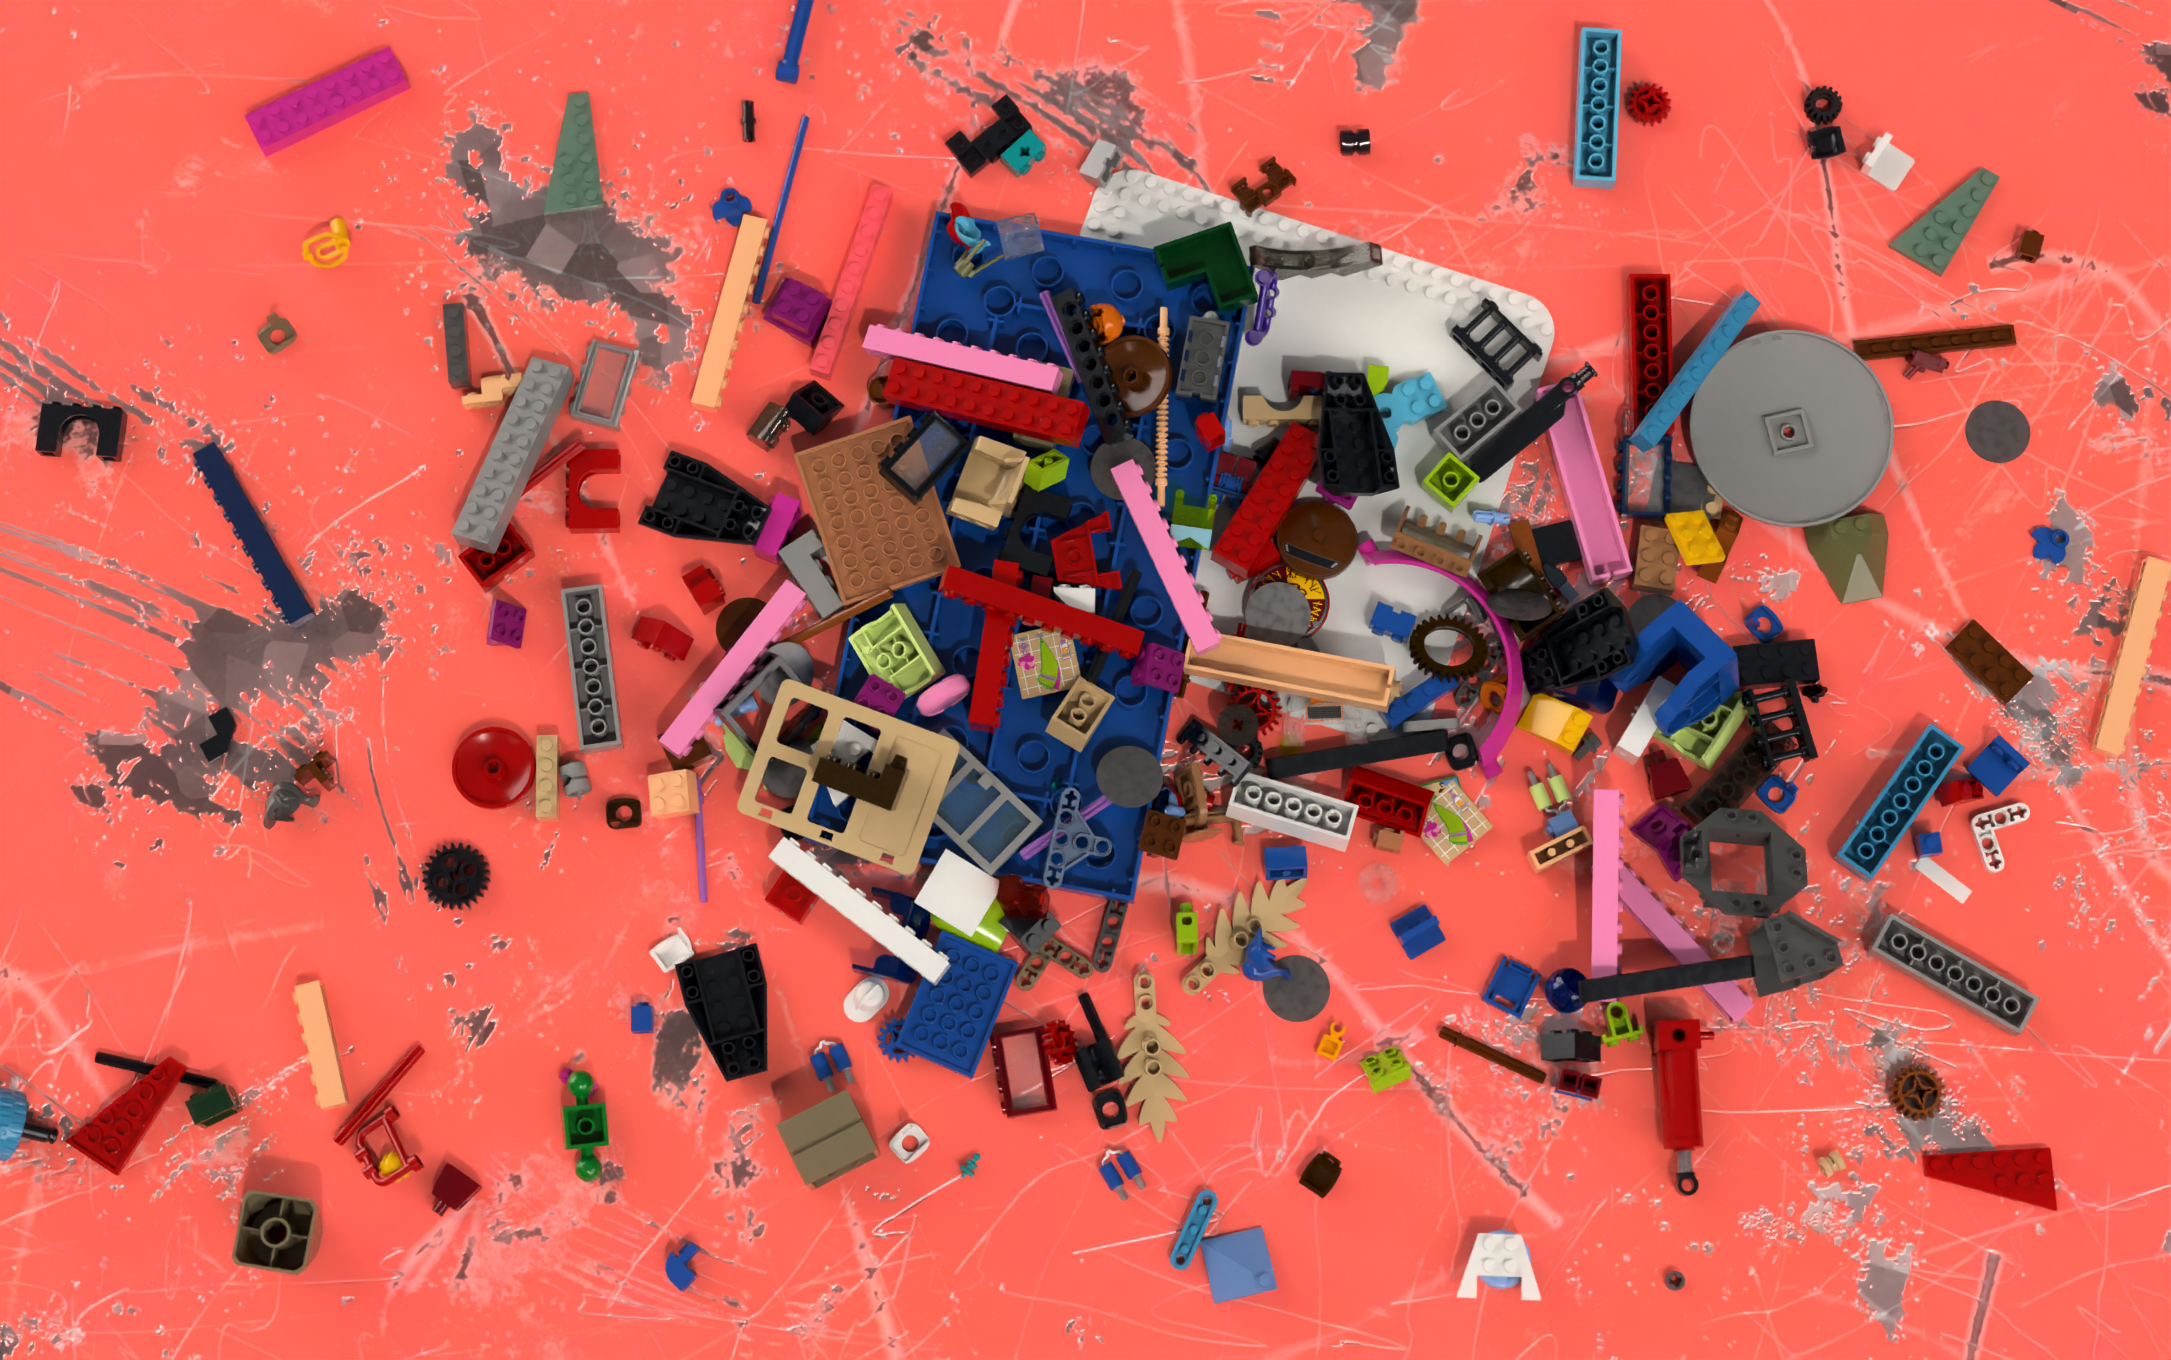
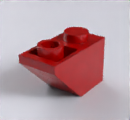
[1936,779,1984,807]

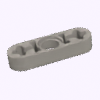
[1402,718,1460,733]

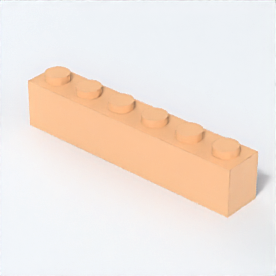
[293,980,350,1111]

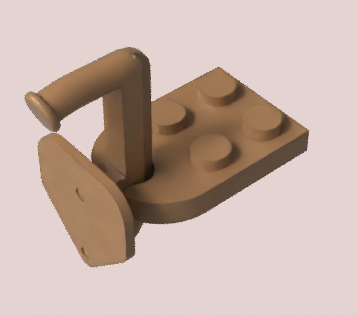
[1174,763,1245,846]

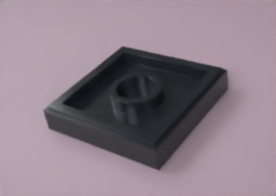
[1532,520,1582,567]

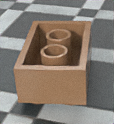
[1630,525,1679,596]

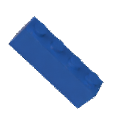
[1379,665,1460,732]

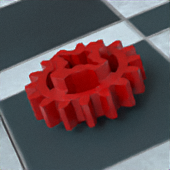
[1627,83,1671,127]
[1042,1019,1078,1066]

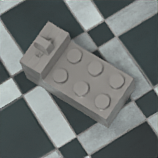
[778,529,845,621]

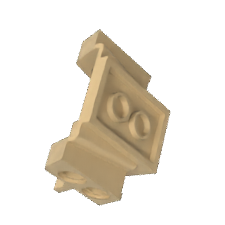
[945,436,1030,531]

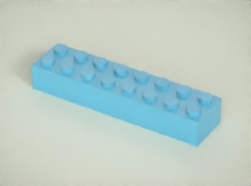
[1572,27,1622,189]

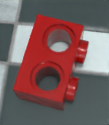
[1195,412,1226,453]

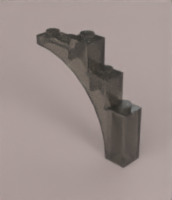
[1249,241,1383,280]

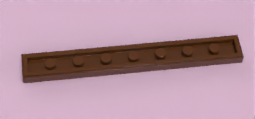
[1852,324,2017,361]

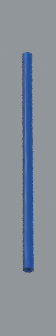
[752,116,810,304]

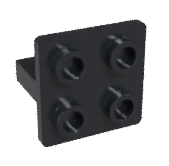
[1074,1038,1125,1092]

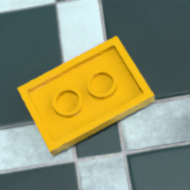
[1664,510,1726,566]

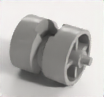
[558,759,592,800]

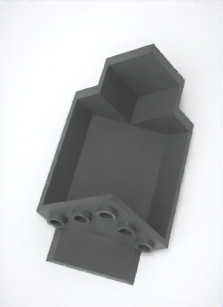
[1746,910,1844,998]

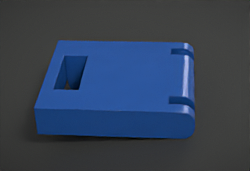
[1481,956,1541,1020]

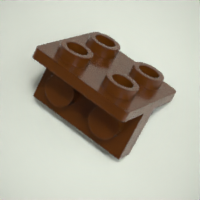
[293,750,336,792]
[1137,809,1186,860]

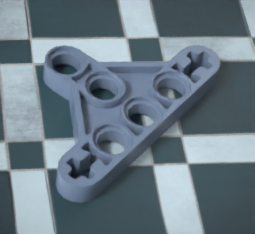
[1042,787,1112,889]

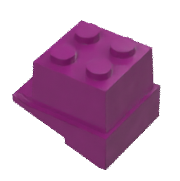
[763,277,833,348]

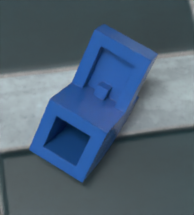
[665,1242,700,1292]

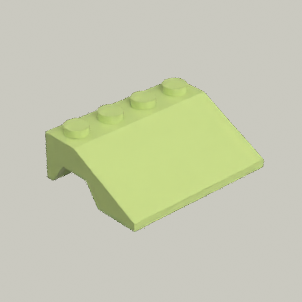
[848,603,946,700]
[1653,692,1748,771]

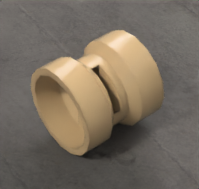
[1816,1149,1846,1178]

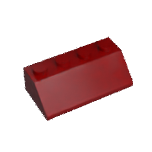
[1344,766,1435,838]

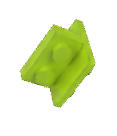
[1359,1046,1412,1094]

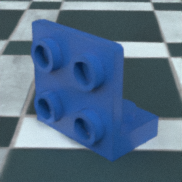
[1966,735,2030,797]

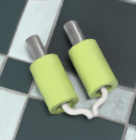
[1527,763,1572,815]

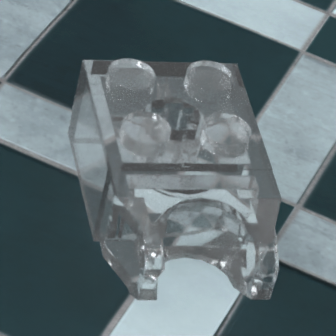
[1707,879,1747,957]

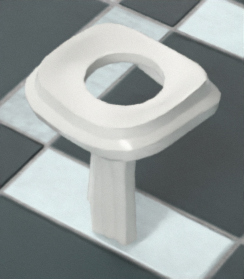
[889,1123,930,1163]

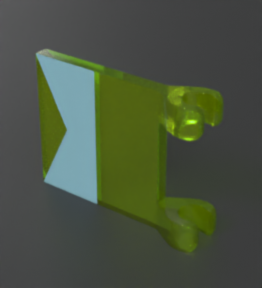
[1170,489,1217,551]

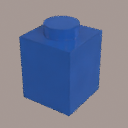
[1913,832,1943,859]
[631,1002,654,1034]

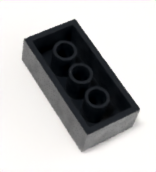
[1731,639,1820,691]

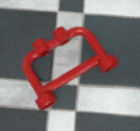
[354,1104,424,1187]

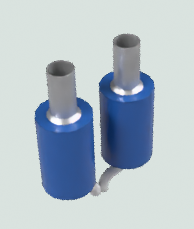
[809,1040,855,1093]
[1098,1149,1147,1202]

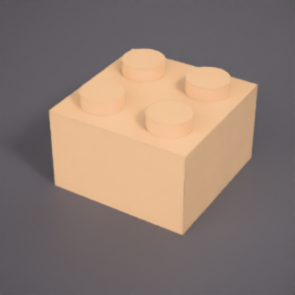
[648,769,700,819]

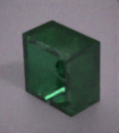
[185,1082,243,1129]

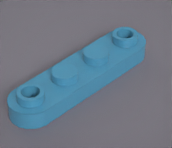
[1170,1190,1218,1270]

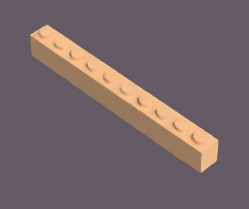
[691,214,771,413]
[2091,556,2171,759]

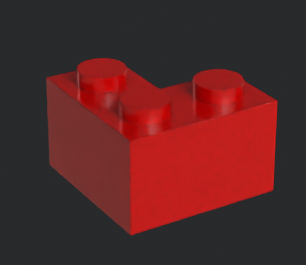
[682,564,726,616]
[631,616,694,662]

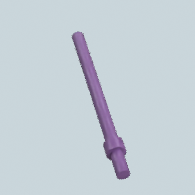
[695,778,708,903]

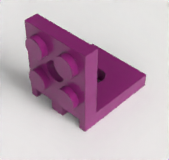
[1629,803,1692,883]

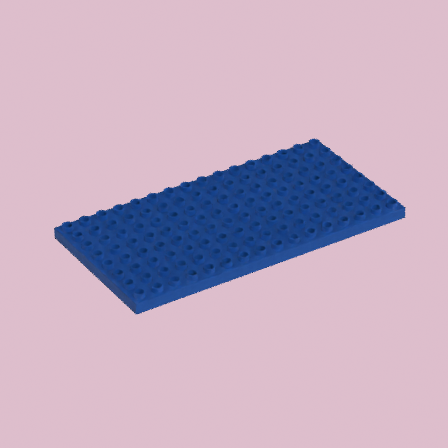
[804,211,1255,904]

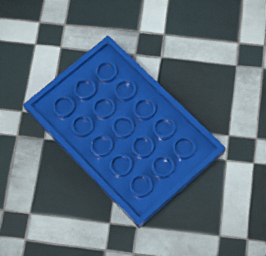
[894,930,1019,1079]

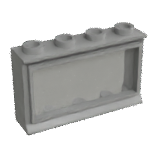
[569,339,642,432]

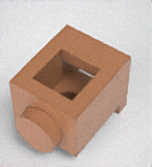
[1372,828,1405,854]

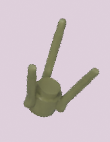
[953,239,1004,279]

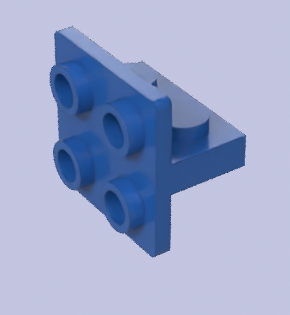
[1390,904,1446,960]

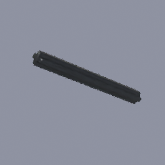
[1086,569,1142,684]
[94,1052,218,1090]

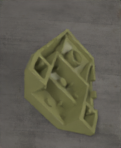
[1804,513,1889,605]

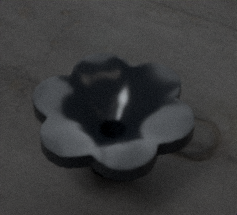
[1801,684,1828,703]

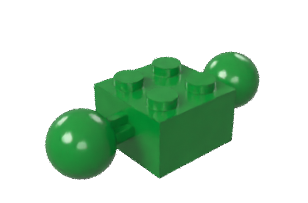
[560,1070,609,1182]

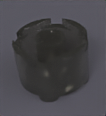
[1217,704,1259,746]

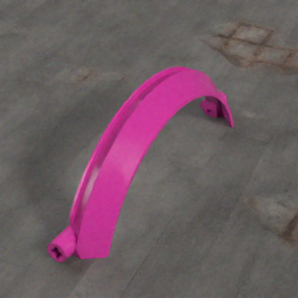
[1357,539,1523,780]

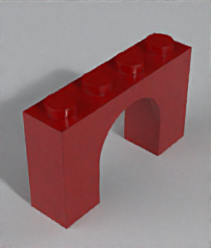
[565,449,621,534]

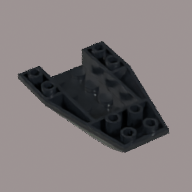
[1316,372,1400,496]
[638,450,772,546]
[1520,587,1639,696]
[675,943,768,1082]

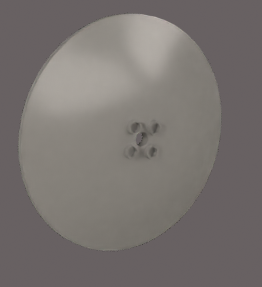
[1689,330,1894,528]

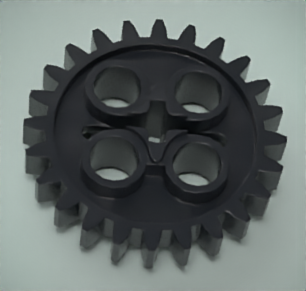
[422,843,491,911]

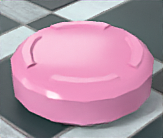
[916,674,971,717]

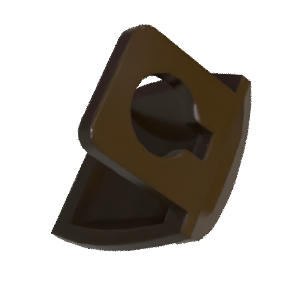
[1298,1150,1342,1199]

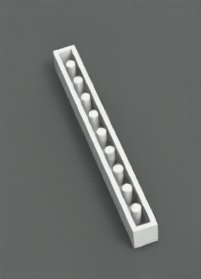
[768,837,951,986]

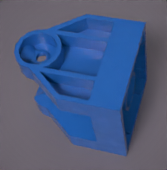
[1608,599,1740,736]

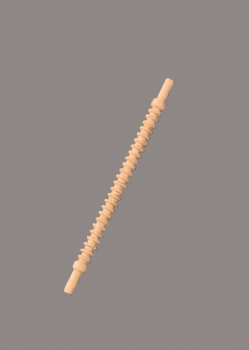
[1155,307,1170,507]

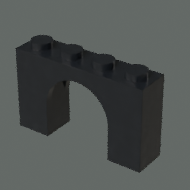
[35,401,128,462]
[997,485,1073,577]

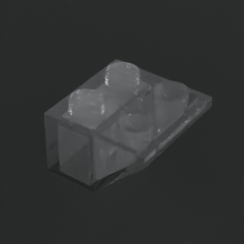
[995,212,1044,260]

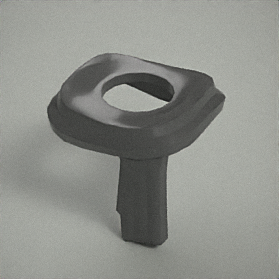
[1444,596,1487,624]

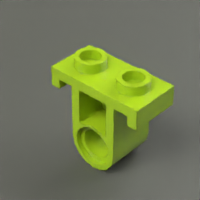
[1601,1001,1644,1047]

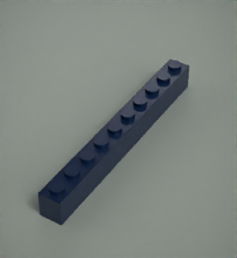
[193,442,316,629]

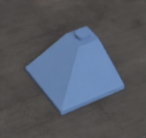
[1200,1227,1278,1304]

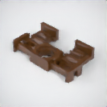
[1230,156,1297,218]

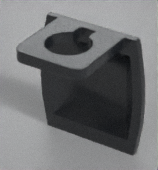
[1806,126,1846,159]

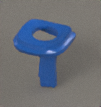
[1744,605,1783,643]
[1757,775,1799,814]

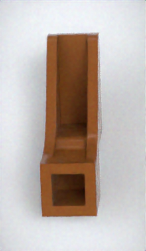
[1697,510,1744,584]

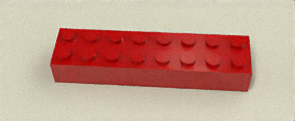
[1627,273,1675,436]
[1210,421,1318,579]
[968,559,1024,733]

